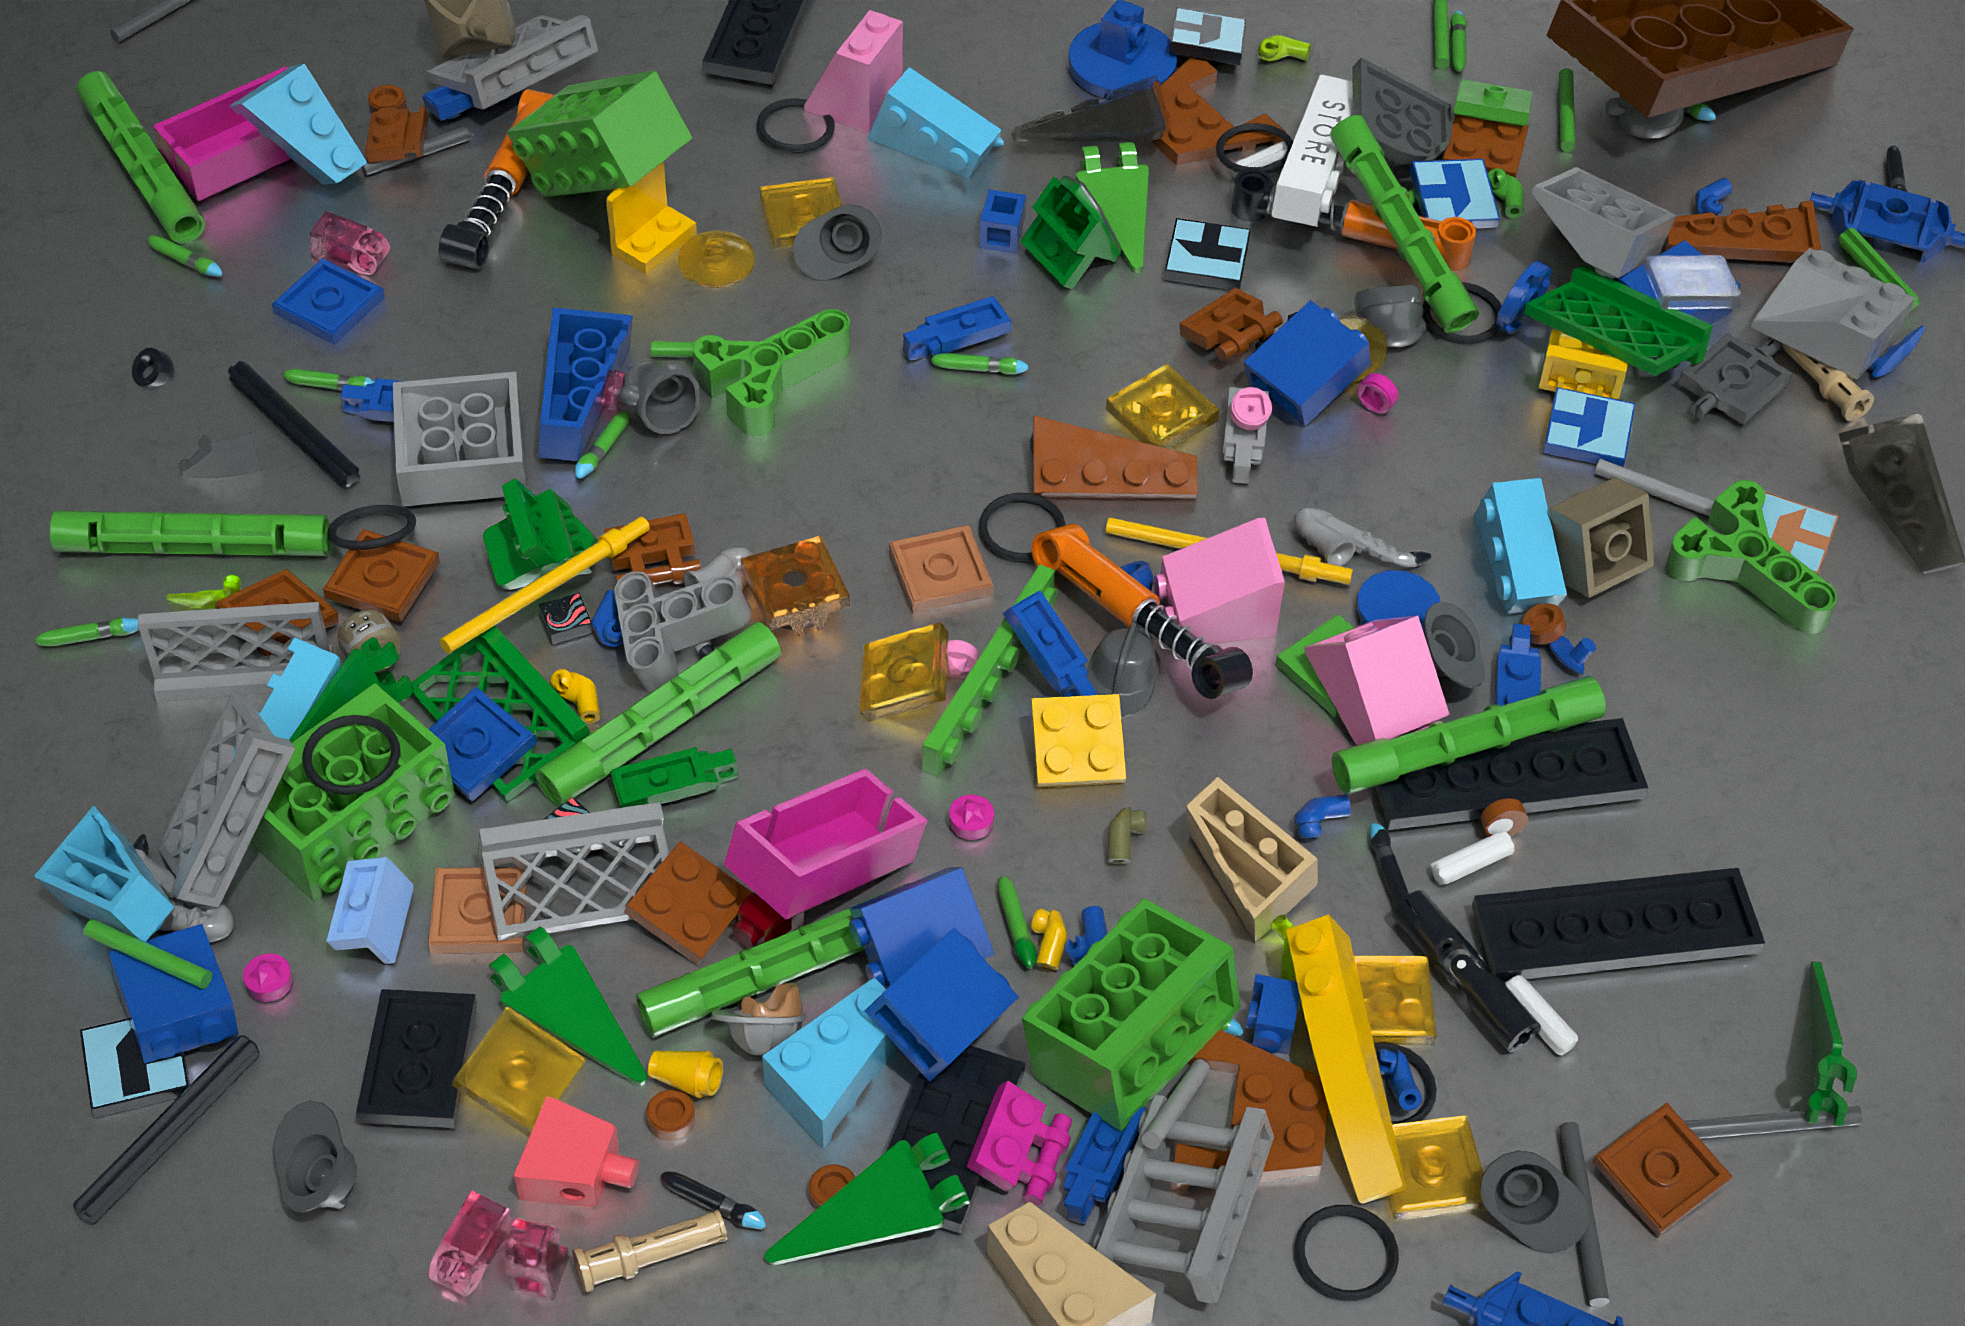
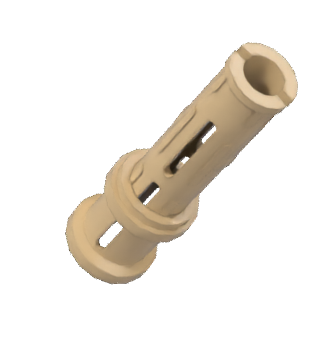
[1775,340,1874,421]
[572,1210,727,1293]

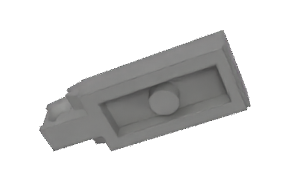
[1223,387,1269,484]

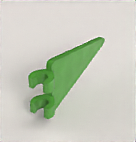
[1076,142,1149,273]

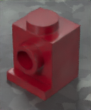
[732,892,805,948]

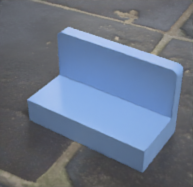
[326,857,414,964]

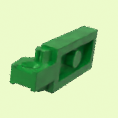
[610,747,738,808]

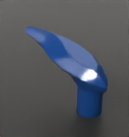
[1868,325,1925,377]
[1548,636,1596,675]

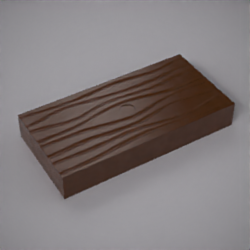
[1546,0,1854,118]

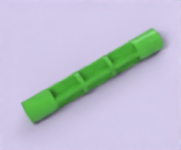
[76,71,206,244]
[1330,115,1479,334]
[50,511,330,556]
[535,622,781,807]
[1331,676,1606,795]
[635,883,910,1038]

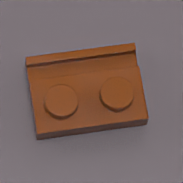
[365,106,428,163]

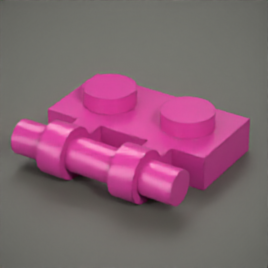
[966,1081,1072,1205]

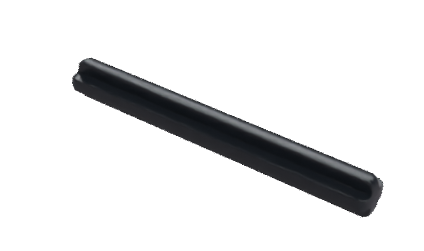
[228,361,360,488]
[73,1035,260,1224]

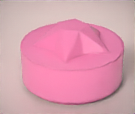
[1229,387,1272,430]
[935,640,979,679]

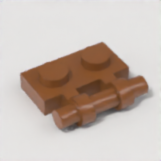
[1179,287,1283,361]
[604,513,701,585]

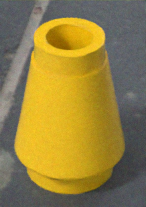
[648,1050,723,1098]

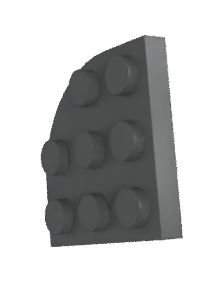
[1352,58,1452,166]

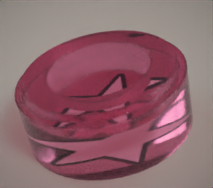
[602,370,626,412]

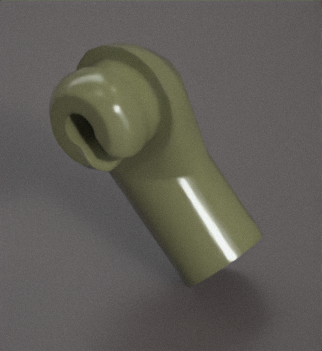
[1108,807,1146,864]

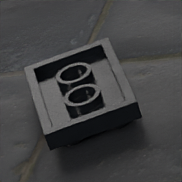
[356,989,477,1128]

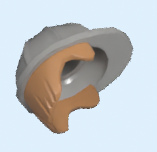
[712,983,806,1056]

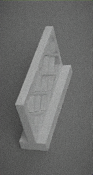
[426,15,598,110]
[137,602,334,702]
[158,691,295,908]
[478,802,669,941]

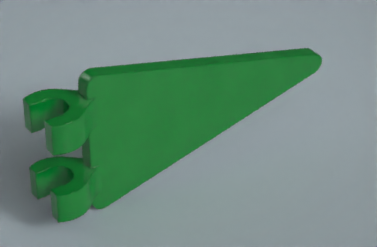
[289,637,414,743]
[489,926,647,1087]
[1805,961,1857,1127]
[765,1132,970,1265]

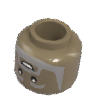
[337,610,402,673]

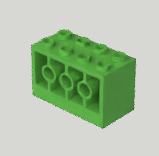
[507,70,693,197]
[250,683,455,903]
[1022,898,1241,1131]

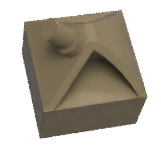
[424,0,517,59]
[1549,477,1655,598]

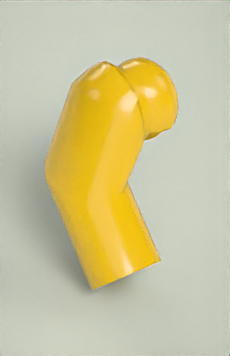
[550,669,601,724]
[1031,908,1067,971]

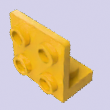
[606,162,697,275]
[1539,329,1628,400]

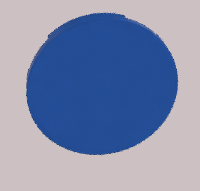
[1069,22,1177,101]

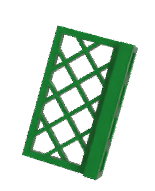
[1524,265,1713,376]
[411,626,590,803]

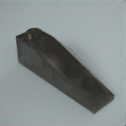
[1011,75,1169,143]
[1838,412,1965,574]

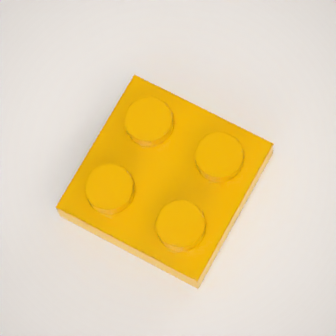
[1031,694,1126,788]

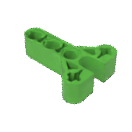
[693,309,850,436]
[1666,480,1837,634]

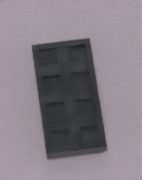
[886,1045,1025,1234]

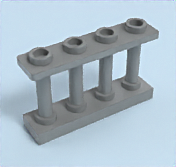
[1093,1094,1274,1304]

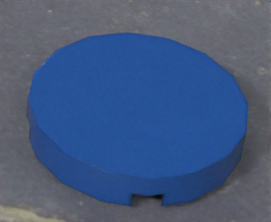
[1496,261,1552,334]
[1356,570,1440,626]

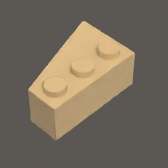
[1186,777,1318,944]
[986,1202,1156,1326]

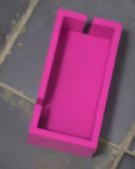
[153,66,291,201]
[724,768,928,919]

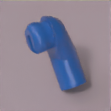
[1294,794,1351,839]
[1064,906,1108,965]
[1376,1048,1422,1111]

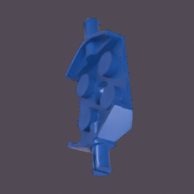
[1809,179,1965,263]
[1442,1271,1623,1326]

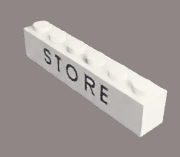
[1271,75,1353,226]

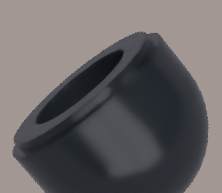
[132,348,175,387]

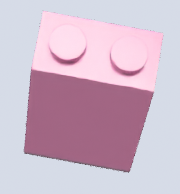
[804,10,903,133]
[1154,517,1285,644]
[1304,616,1450,745]

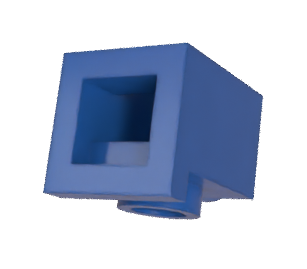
[1099,0,1148,65]
[979,189,1026,254]
[1246,974,1300,1055]

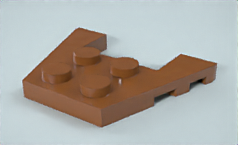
[1131,57,1286,165]
[1169,1030,1329,1192]

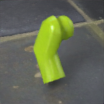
[1258,35,1311,62]

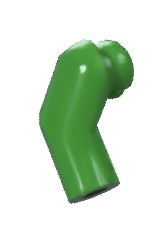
[1488,168,1524,219]

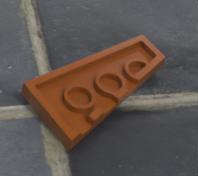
[1664,200,1821,263]
[1033,415,1198,500]

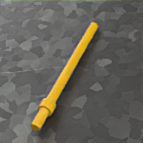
[439,516,650,654]
[1106,517,1353,585]

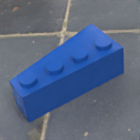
[538,307,633,461]

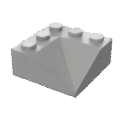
[1531,167,1676,278]
[1750,248,1915,379]
[393,371,527,506]

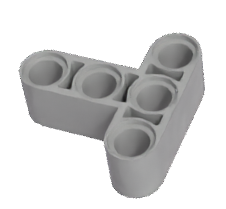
[614,571,752,692]

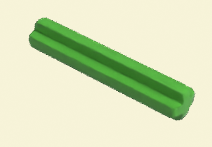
[1838,228,1920,313]

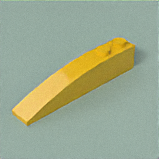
[1286,914,1407,1204]

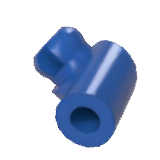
[1695,178,1733,216]
[592,590,623,647]

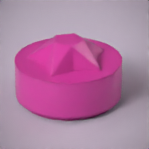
[1357,373,1399,414]
[949,794,994,840]
[243,953,293,1002]

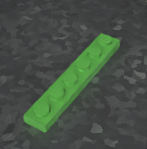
[922,564,1058,777]

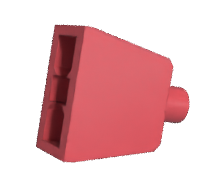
[513,1096,639,1208]

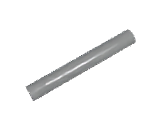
[1594,459,1714,517]
[1142,1059,1210,1149]

